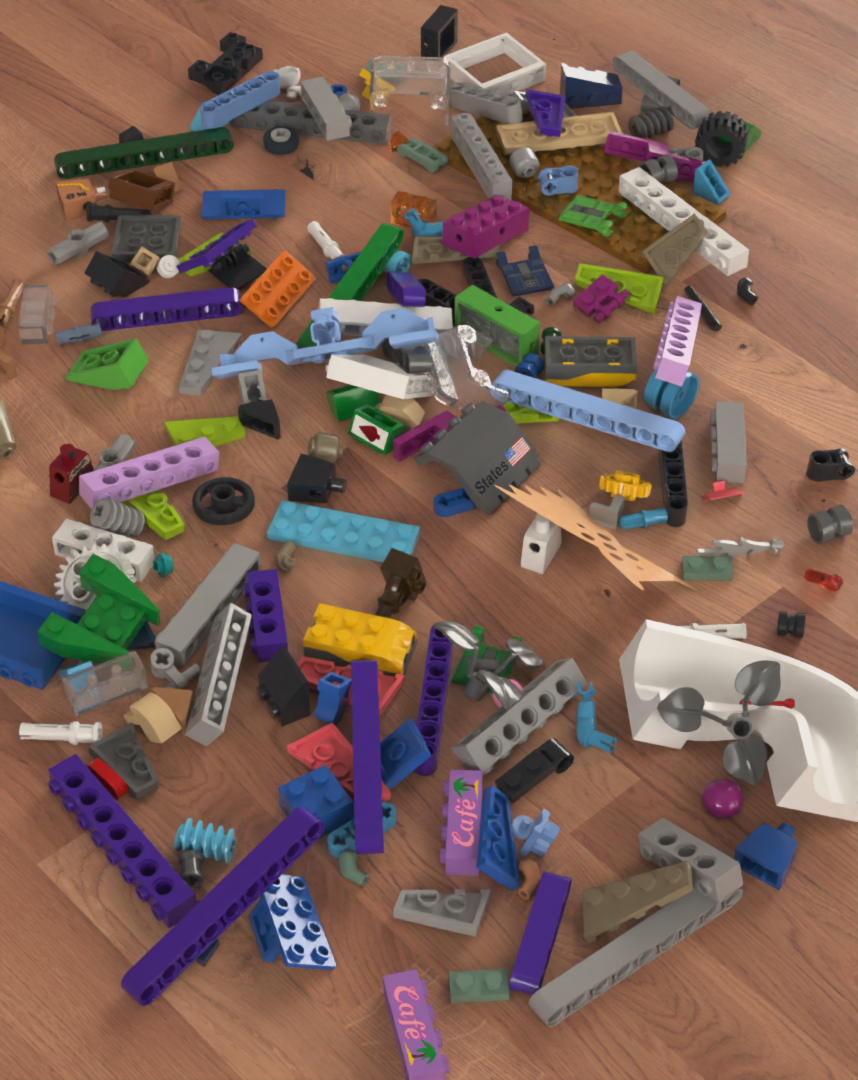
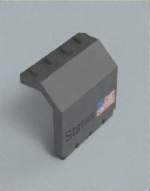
[414,401,540,515]

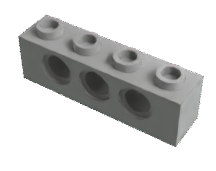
[638,817,743,902]

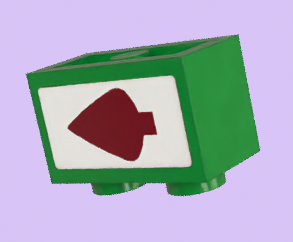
[348,404,405,455]

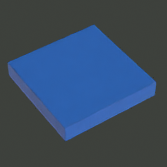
[380,718,431,789]

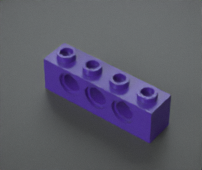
[243,569,288,663]

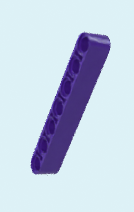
[90,288,242,331]
[415,622,453,776]

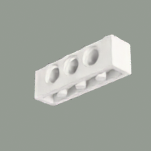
[52,518,155,582]

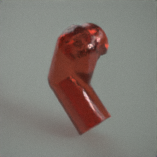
[805,569,843,591]

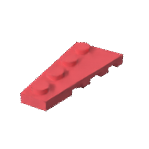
[297,656,405,717]
[287,723,391,802]

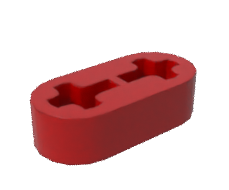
[86,758,128,801]

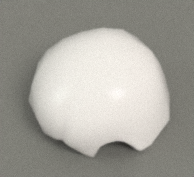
[274,66,301,89]

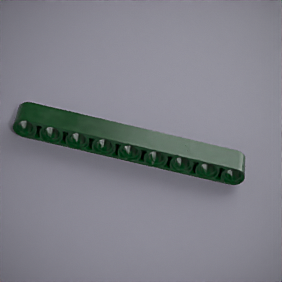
[54,127,234,179]

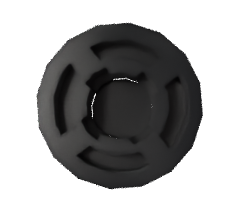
[777,611,806,638]

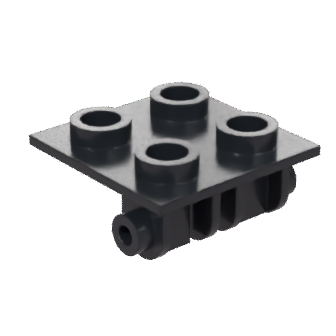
[208,244,267,290]

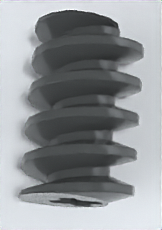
[628,107,674,139]

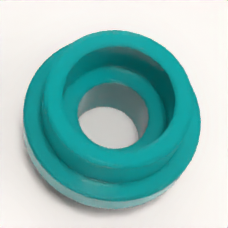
[153,553,174,578]

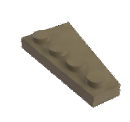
[412,236,499,264]

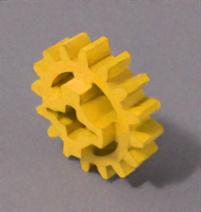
[599,470,652,501]

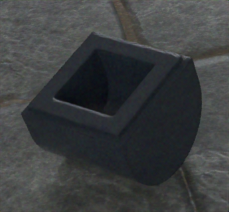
[119,126,144,143]

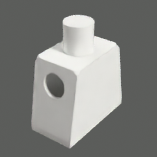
[520,514,562,574]

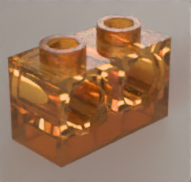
[390,191,437,228]

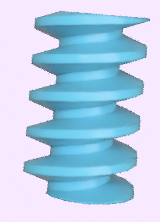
[174,818,236,864]

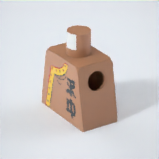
[56,179,107,221]

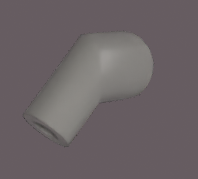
[545,283,575,306]

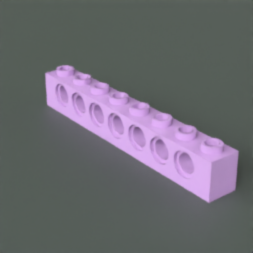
[653,296,702,386]

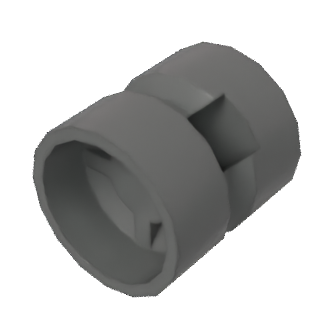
[640,155,678,183]
[807,505,853,544]

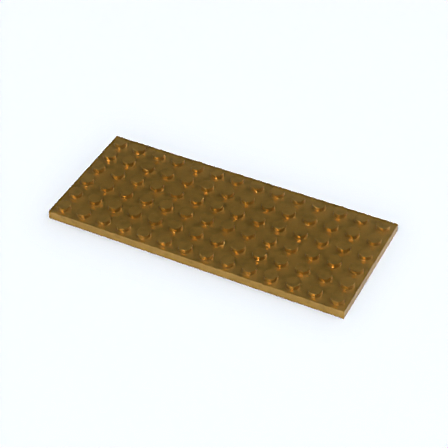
[432,109,726,274]

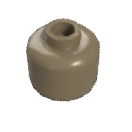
[308,432,343,464]

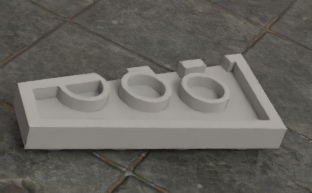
[179,329,242,396]

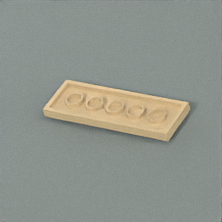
[496,112,623,155]

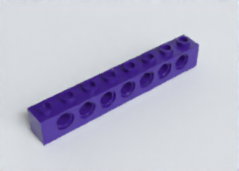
[48,754,197,928]

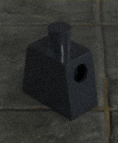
[287,454,347,503]

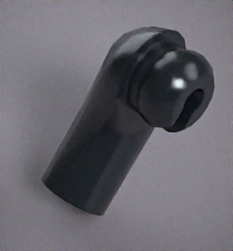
[737,277,758,305]

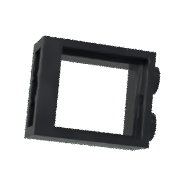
[421,5,458,65]

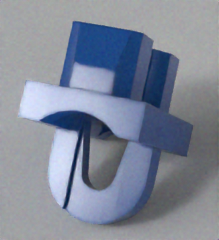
[325,251,361,284]

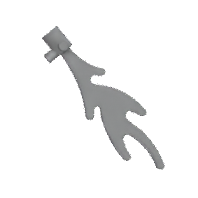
[696,537,784,558]

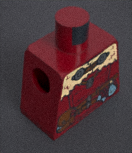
[49,444,94,504]

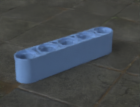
[200,71,280,129]

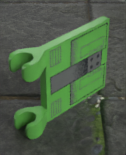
[559,195,628,236]

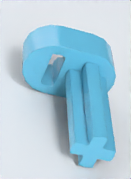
[384,251,412,273]

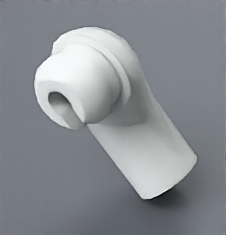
[286,86,301,100]

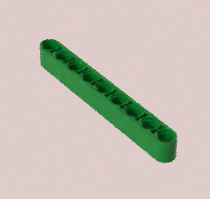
[296,223,404,349]

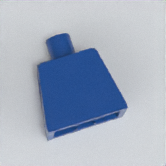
[734,823,798,890]

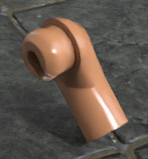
[518,859,541,900]

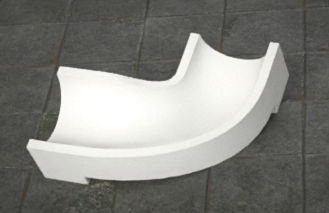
[619,620,858,822]

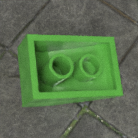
[65,338,149,390]

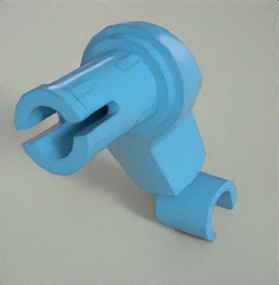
[404,209,443,237]
[576,682,617,754]

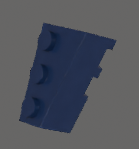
[560,63,623,109]

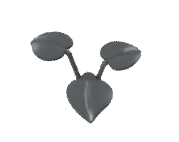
[433,621,544,710]
[657,660,781,786]

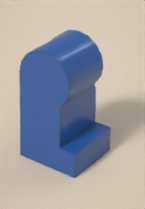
[315,672,351,726]

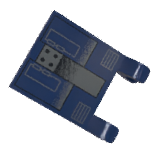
[496,245,554,297]

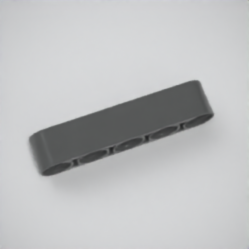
[382,339,432,374]

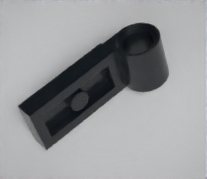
[495,738,574,803]

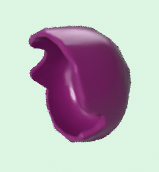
[702,778,744,819]

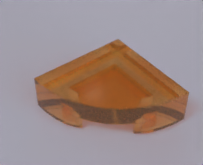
[389,131,408,152]

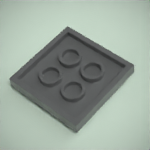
[112,215,181,262]

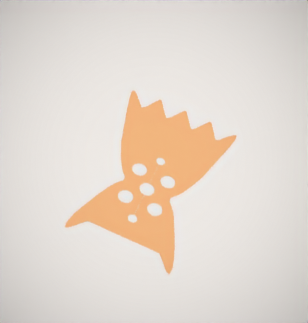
[494,485,696,591]

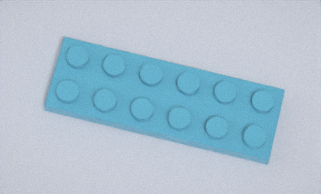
[267,500,420,562]

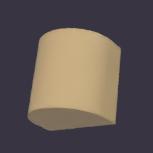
[130,246,160,277]

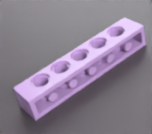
[79,436,219,509]

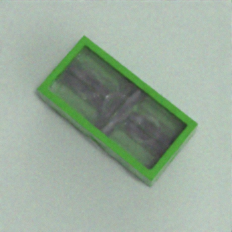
[455,285,540,367]

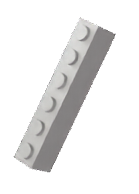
[155,543,262,668]

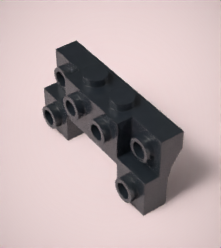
[188,32,263,95]

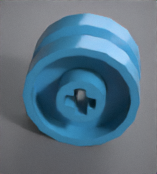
[643,370,700,420]

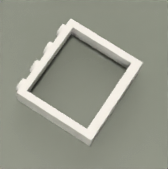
[444,33,547,95]
[326,354,437,399]

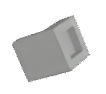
[589,494,625,529]

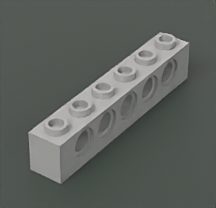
[451,113,512,200]
[185,603,252,747]
[452,657,588,775]

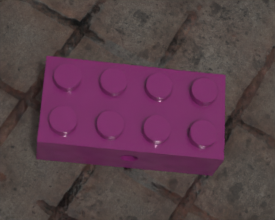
[442,195,530,259]

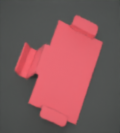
[703,480,745,502]

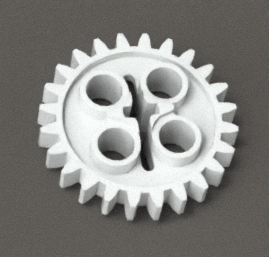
[54,544,136,611]

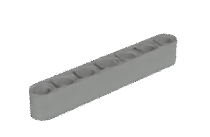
[613,50,710,130]

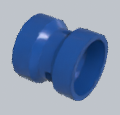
[514,353,545,378]

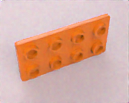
[240,250,316,328]

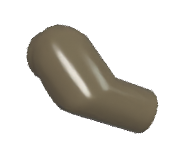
[275,541,296,572]

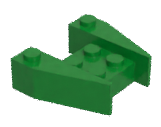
[38,554,160,669]

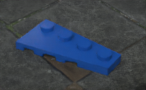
[476,785,520,891]

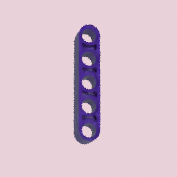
[387,272,426,307]
[509,872,572,995]

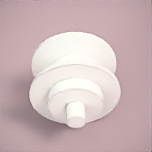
[157,255,180,278]

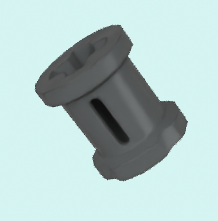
[179,850,204,888]

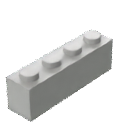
[301,77,352,141]
[710,401,747,483]

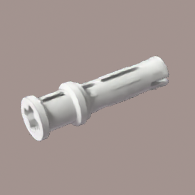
[19,721,102,745]

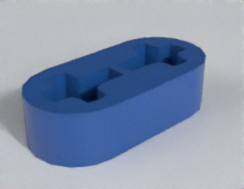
[433,488,476,517]

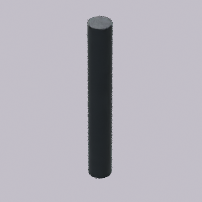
[684,285,722,331]

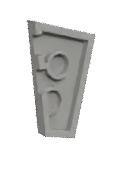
[393,889,491,937]

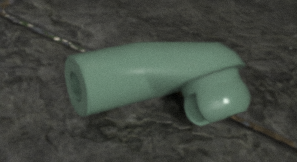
[339,850,369,887]

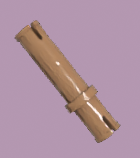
[0,279,25,329]

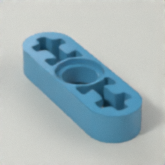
[327,802,397,858]

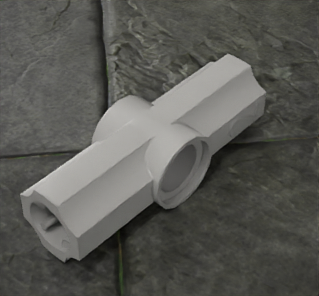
[47,221,109,266]
[93,434,136,471]

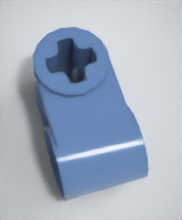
[538,166,578,196]

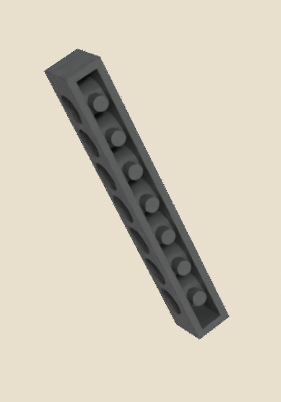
[232,101,391,145]

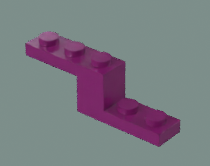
[604,131,705,182]
[393,404,506,462]

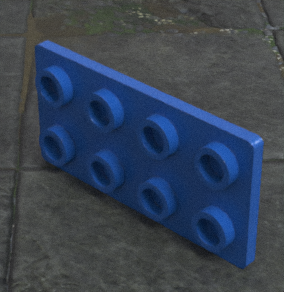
[202,189,286,220]
[248,874,336,970]

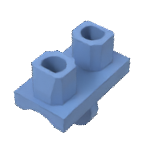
[511,809,561,858]

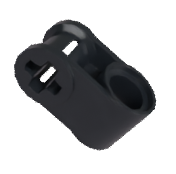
[806,448,855,482]

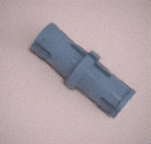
[56,323,102,345]

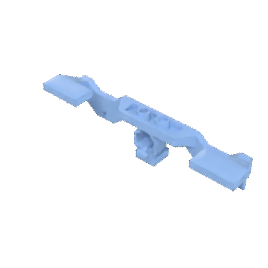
[212,307,439,380]

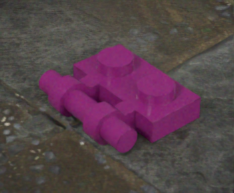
[573,274,629,323]

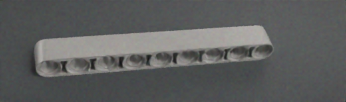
[528,888,743,1027]

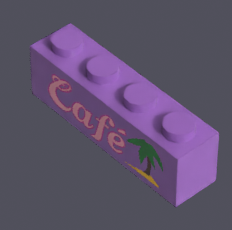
[440,769,483,876]
[382,969,450,1080]

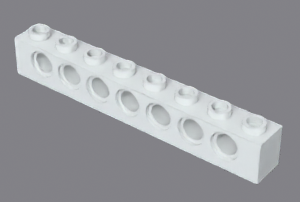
[619,167,749,276]

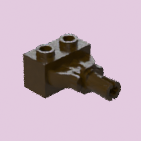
[375,548,426,618]

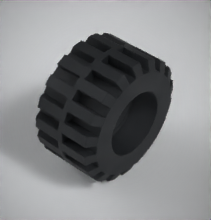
[695,111,749,167]

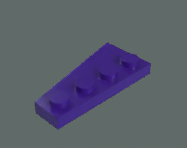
[176,219,257,273]

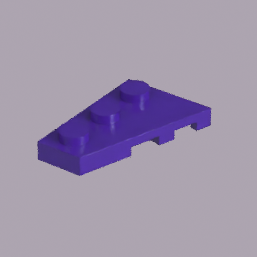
[525,89,565,137]

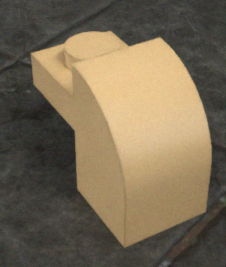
[374,394,425,434]
[123,693,182,743]

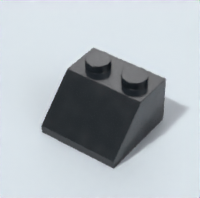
[84,251,150,297]
[256,646,310,727]

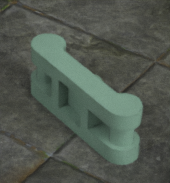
[397,138,448,173]

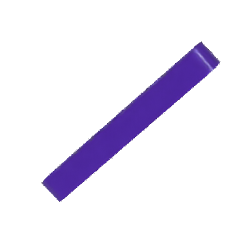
[351,660,384,854]
[121,807,325,1006]

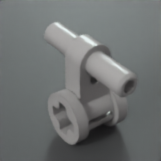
[150,648,201,689]

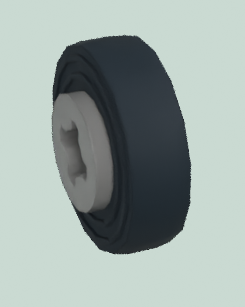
[263,126,299,155]

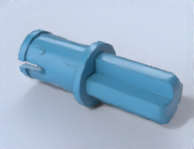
[619,507,668,530]

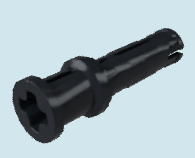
[86,203,151,223]

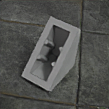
[238,369,267,404]

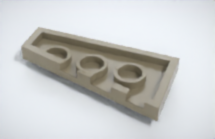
[583,861,693,944]

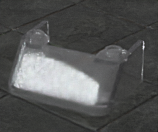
[370,56,451,126]
[421,325,512,410]

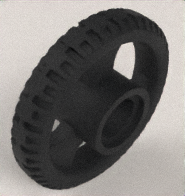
[192,477,255,526]

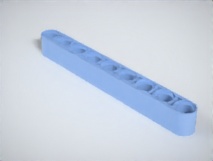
[489,370,686,452]

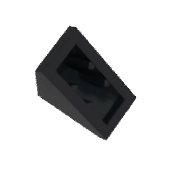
[238,399,281,440]

